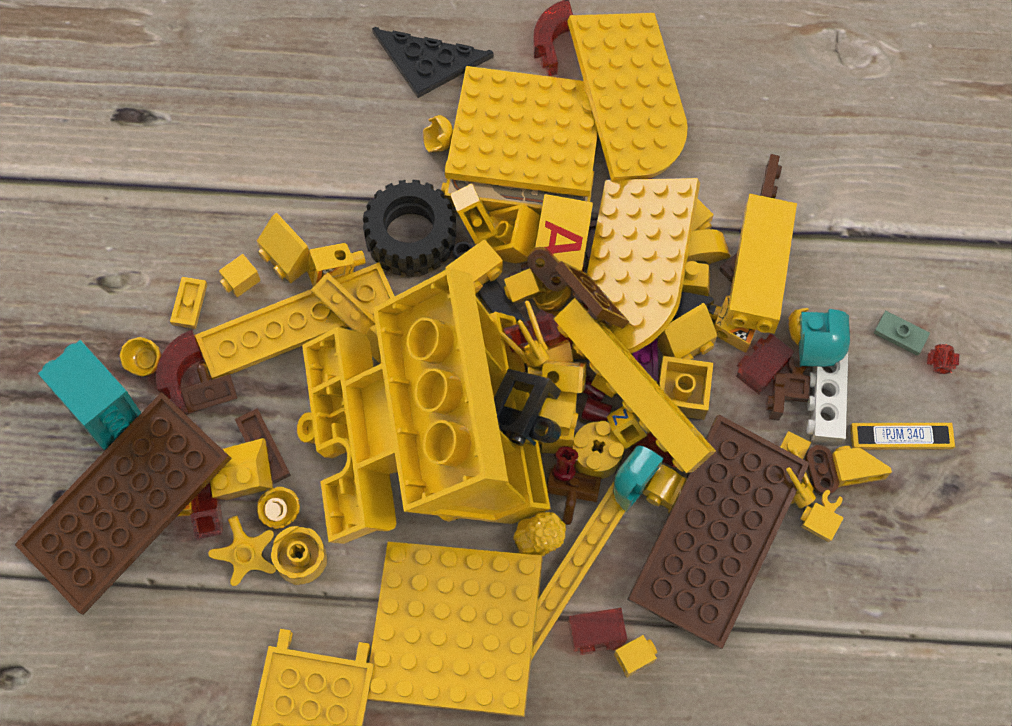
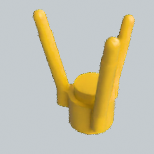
[499,301,550,367]
[786,448,816,508]

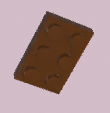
[555,261,630,329]

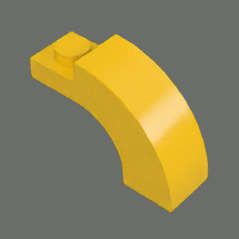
[687,229,731,264]

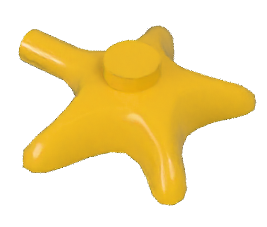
[208,516,276,586]

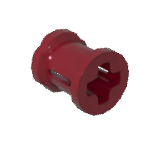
[553,446,579,481]

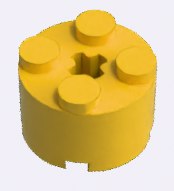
[572,421,624,479]
[271,526,327,585]

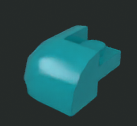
[799,309,850,367]
[613,446,663,512]

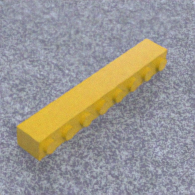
[554,298,716,473]

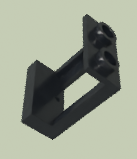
[494,369,561,446]

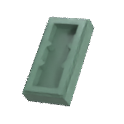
[874,310,930,356]

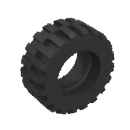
[363,179,456,277]

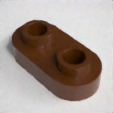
[528,247,567,291]
[805,445,839,496]

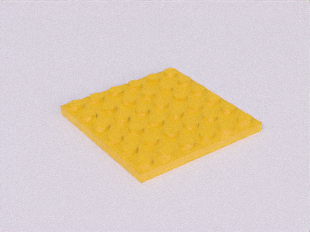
[445,66,598,197]
[368,541,543,717]

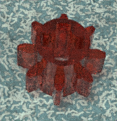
[927,344,960,374]

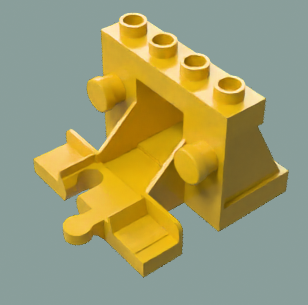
[297,268,551,544]

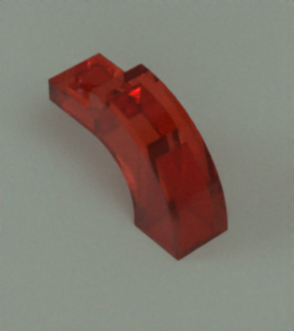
[533,0,573,76]
[156,330,204,415]
[190,482,223,540]

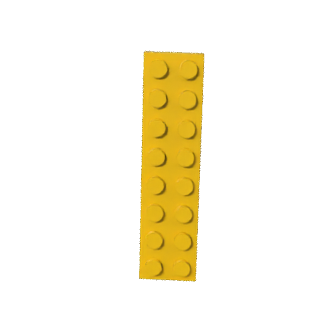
[195,262,395,378]

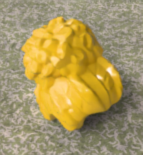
[513,512,566,557]

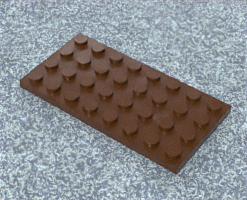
[15,392,232,615]
[627,415,810,649]

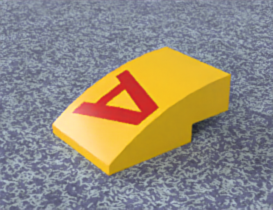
[535,194,593,271]

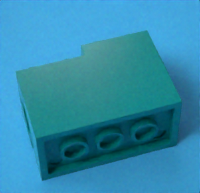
[38,340,141,451]

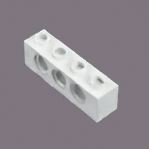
[806,353,848,446]

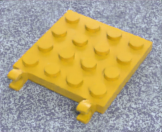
[251,629,374,726]

